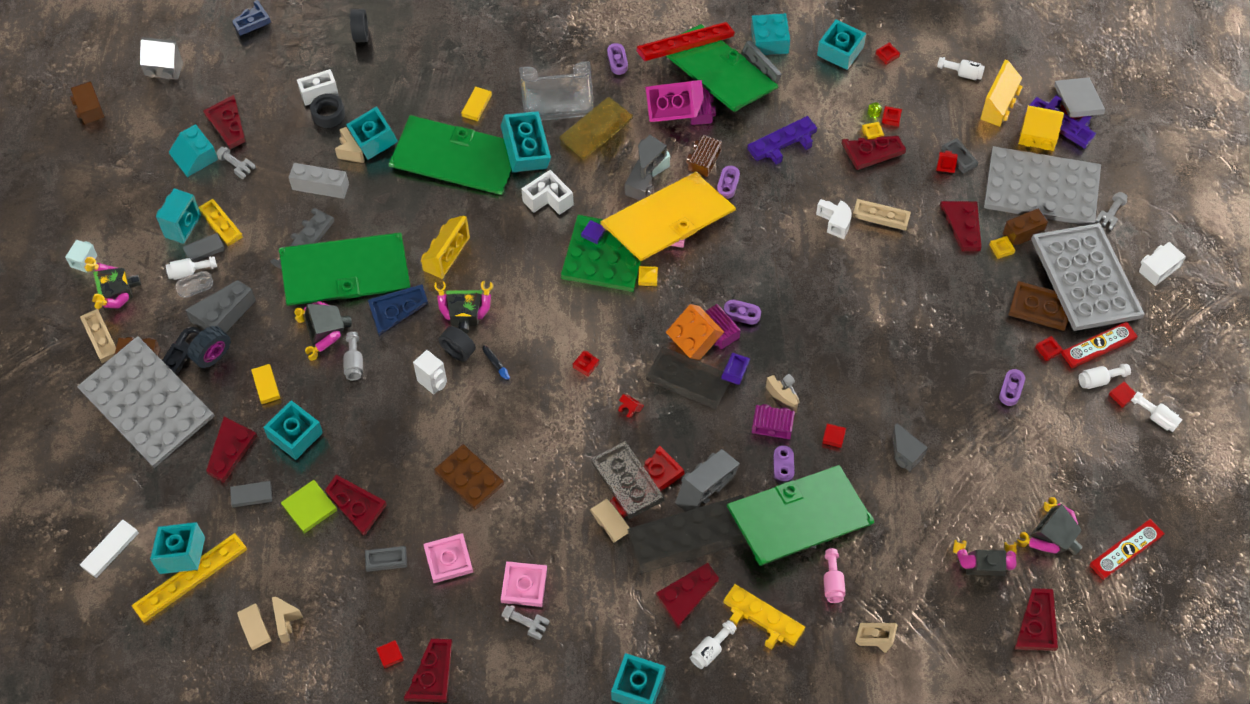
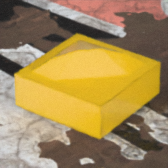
[638,266,658,286]

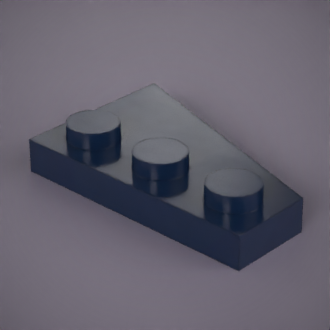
[368,284,428,336]

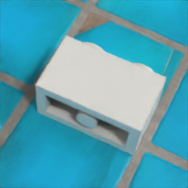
[297,69,339,106]
[1139,242,1186,286]
[413,350,447,394]

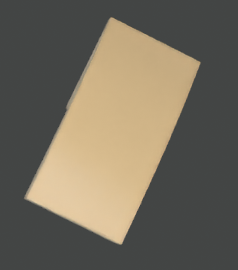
[766,375,799,413]
[590,499,631,543]
[237,603,271,650]

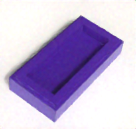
[721,353,750,385]

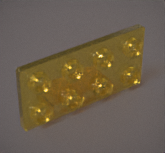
[559,97,633,159]

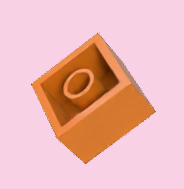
[666,304,724,360]

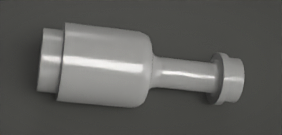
[343,332,363,380]

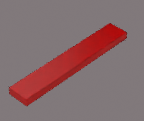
[636,22,735,62]

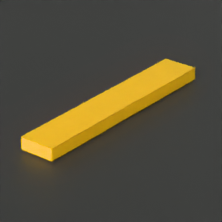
[131,533,247,623]

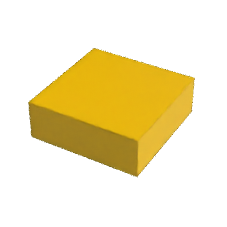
[861,122,884,140]
[989,236,1015,259]

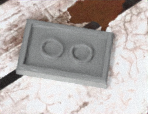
[1054,78,1105,118]

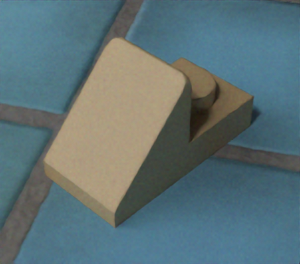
[335,127,365,163]
[272,597,303,643]
[855,623,898,653]

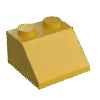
[1018,105,1064,151]

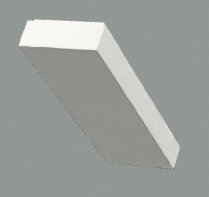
[80,520,139,578]

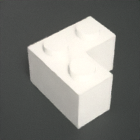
[521,170,574,215]

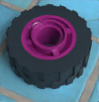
[187,326,231,368]

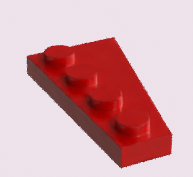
[609,446,685,518]

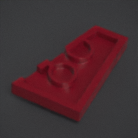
[203,95,246,150]
[841,136,906,170]
[940,201,982,251]
[206,416,257,482]
[325,475,387,536]
[656,563,719,628]
[1015,588,1058,651]
[404,638,453,703]

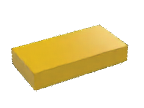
[461,87,492,121]
[251,364,281,404]

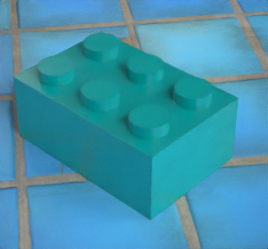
[501,111,551,172]

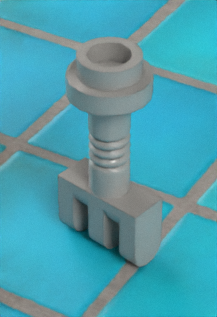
[216,147,256,179]
[1095,192,1128,230]
[502,605,550,640]

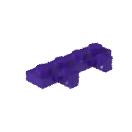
[1026,96,1096,149]
[747,116,817,165]

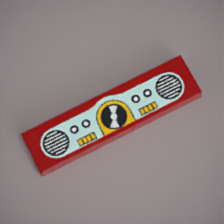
[1061,322,1138,369]
[1089,519,1165,581]

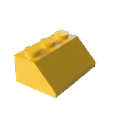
[981,60,1023,127]
[421,215,470,279]

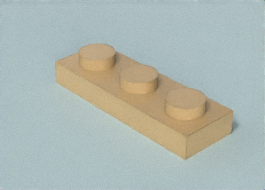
[852,199,911,230]
[80,309,116,363]

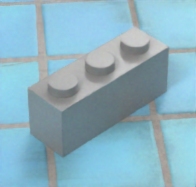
[289,163,349,199]

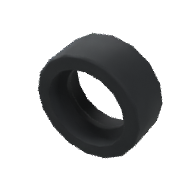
[350,9,368,42]
[310,94,345,128]
[438,326,476,362]

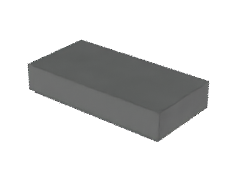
[942,138,979,174]
[183,233,225,262]
[230,481,273,508]
[365,546,407,572]

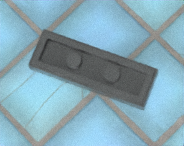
[741,40,782,84]

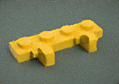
[724,584,805,650]

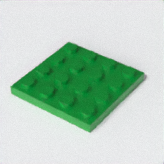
[561,215,642,292]

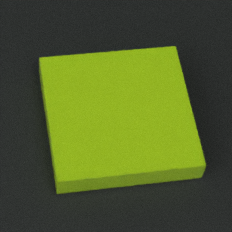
[281,480,338,534]

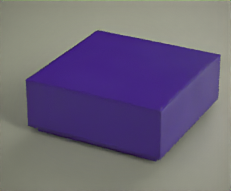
[581,220,607,244]

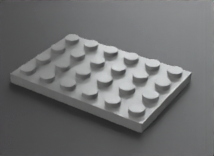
[984,146,1101,225]
[1031,223,1145,331]
[77,336,215,468]

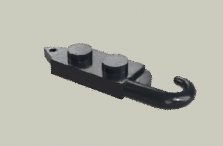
[162,327,201,376]

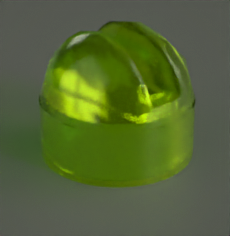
[867,102,882,118]

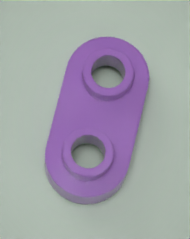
[607,43,628,75]
[717,166,740,199]
[724,300,761,324]
[999,369,1025,406]
[773,446,794,484]

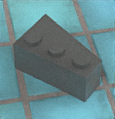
[185,280,256,333]
[675,449,740,518]

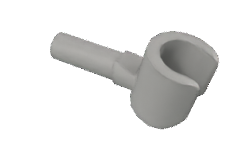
[781,374,799,399]

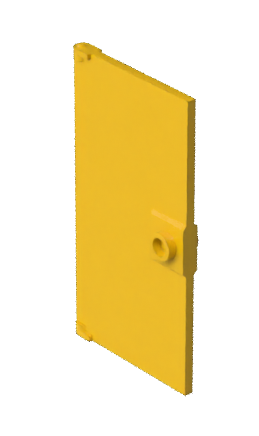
[600,172,736,261]

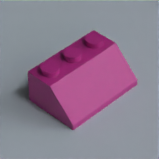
[646,80,704,122]

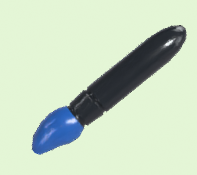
[482,345,510,380]

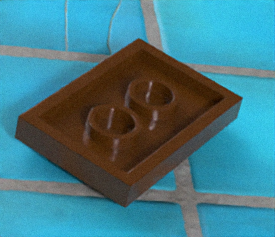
[1009,281,1068,331]
[434,444,504,510]

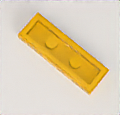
[198,199,243,247]

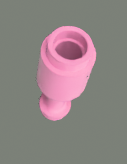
[823,548,846,603]

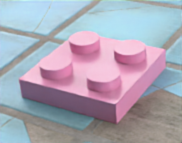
[423,533,473,583]
[501,562,547,607]

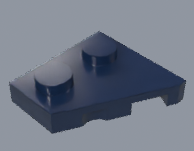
[232,0,271,36]

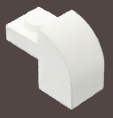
[816,199,852,239]

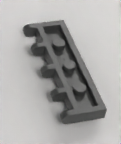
[271,208,334,269]

